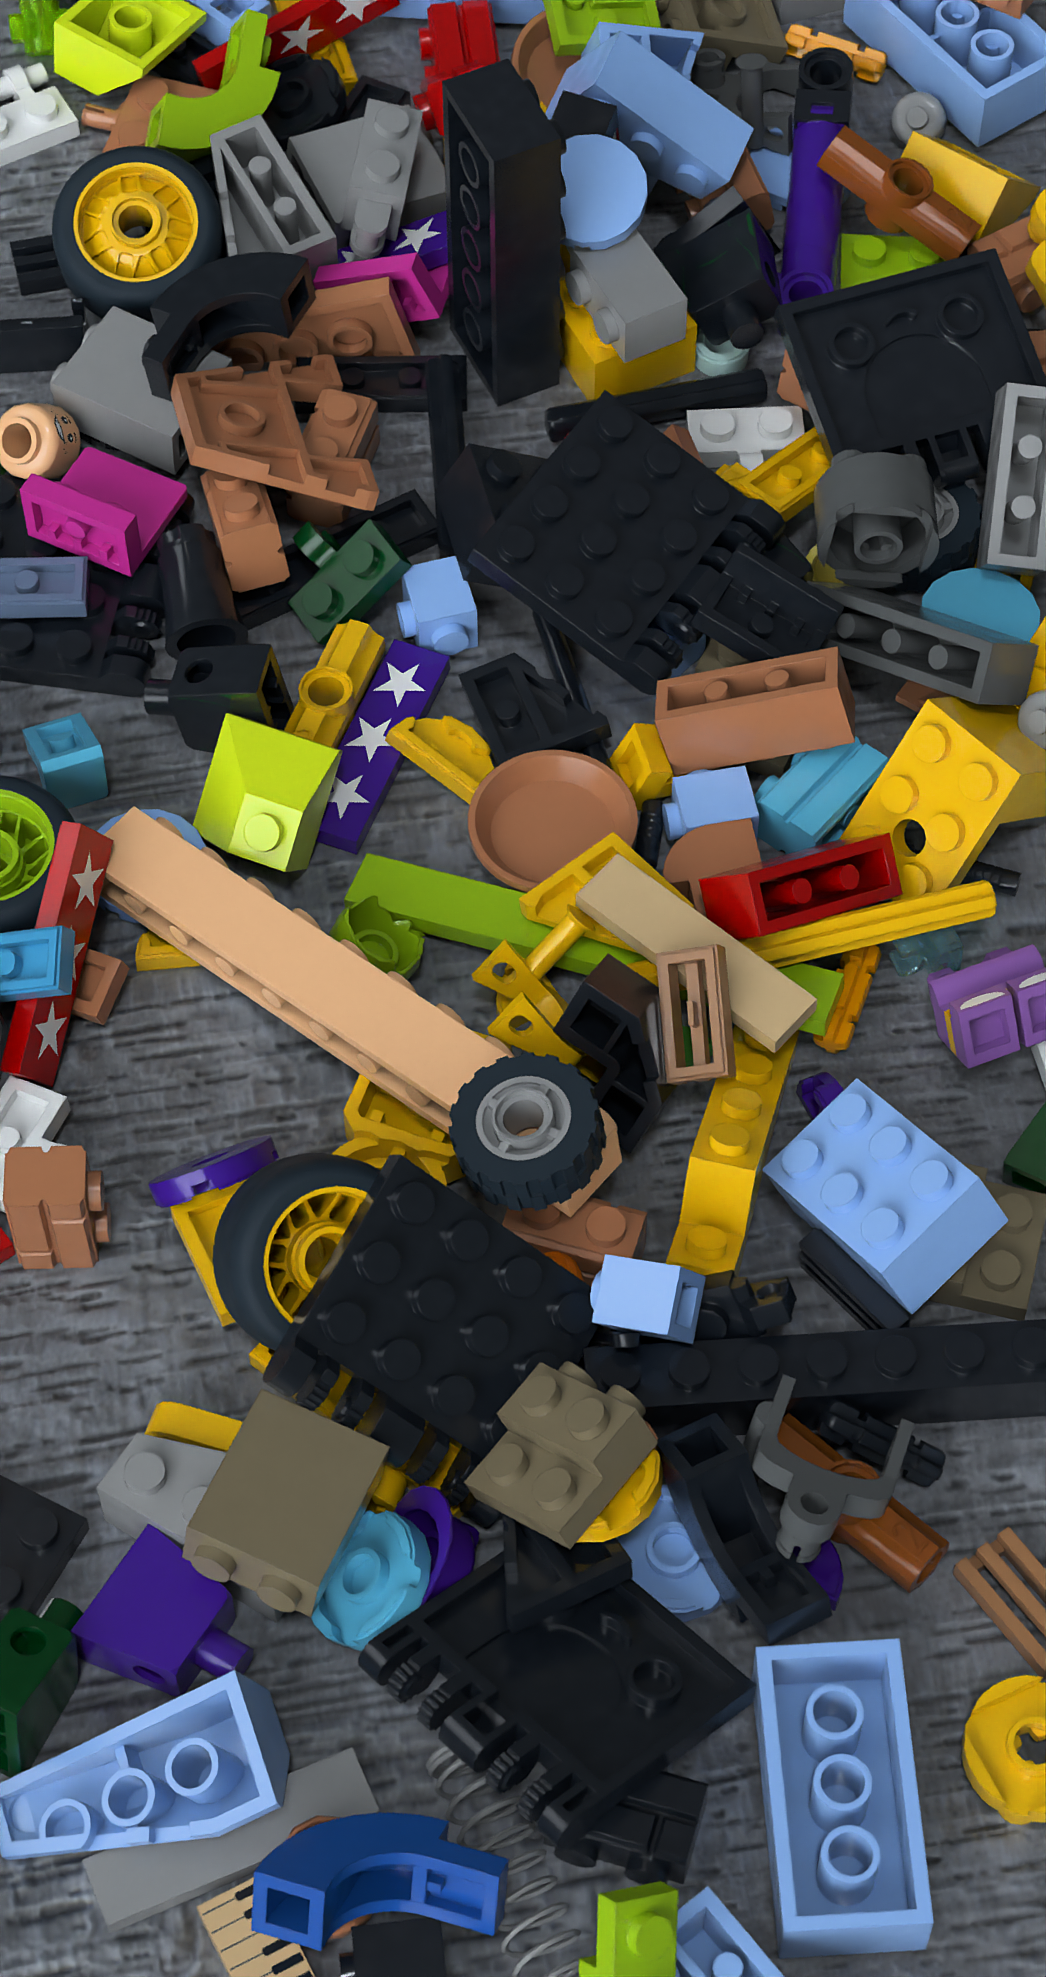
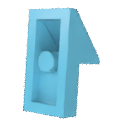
[22,713,109,809]

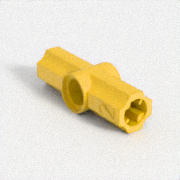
[284,619,385,749]

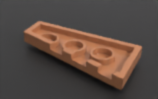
[211,276,420,371]

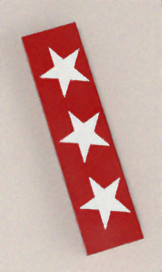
[192,0,400,90]
[0,821,114,1087]

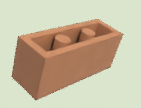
[654,646,855,776]

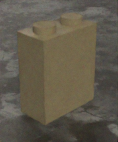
[182,1388,390,1617]

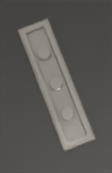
[82,1747,380,1933]

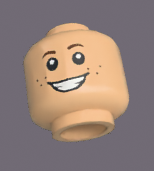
[0,403,81,480]

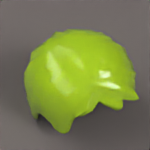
[329,895,425,980]

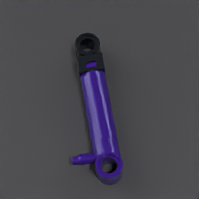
[777,47,854,336]

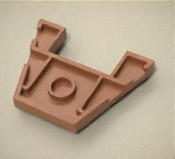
[170,354,379,511]

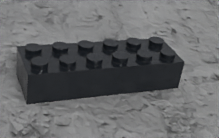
[442,59,567,407]

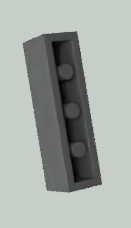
[807,581,1039,705]

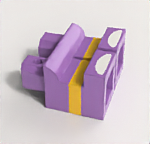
[927,944,1046,1069]

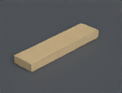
[576,853,817,1054]

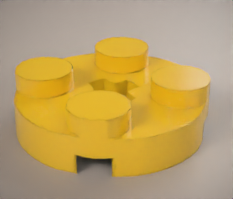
[961,1675,1046,1825]

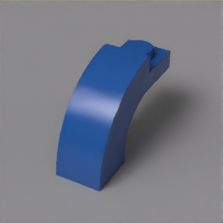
[251,1813,509,1951]

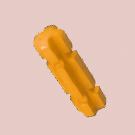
[785,23,887,83]
[813,945,882,1054]

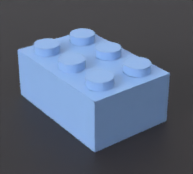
[762,1078,1009,1314]

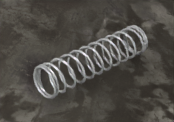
[425,1745,588,1977]

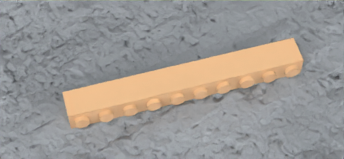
[100,806,622,1218]

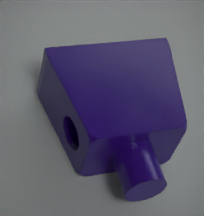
[71,1524,254,1697]

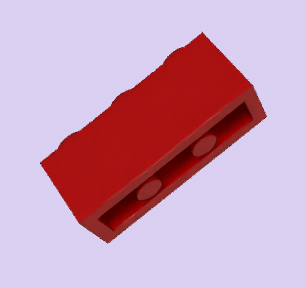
[698,833,903,939]

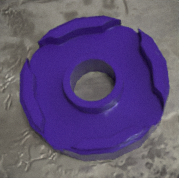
[148,1135,279,1208]

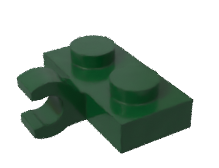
[288,519,412,646]

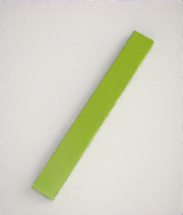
[344,853,844,1037]

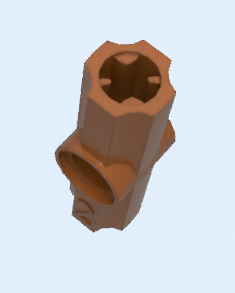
[817,125,981,261]
[777,1413,949,1593]

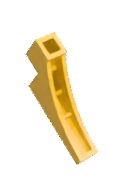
[666,1025,800,1277]

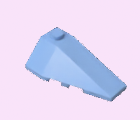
[0,1670,290,1860]

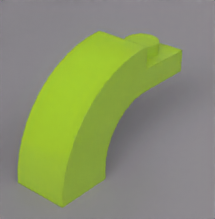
[145,9,280,162]

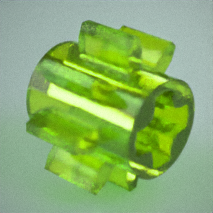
[8,0,70,57]

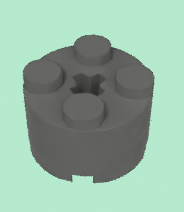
[813,450,939,588]

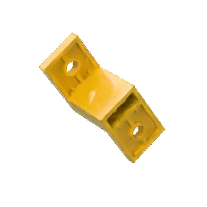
[839,616,1046,901]

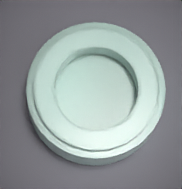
[695,329,749,377]

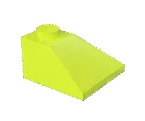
[54,0,207,96]
[193,713,343,872]

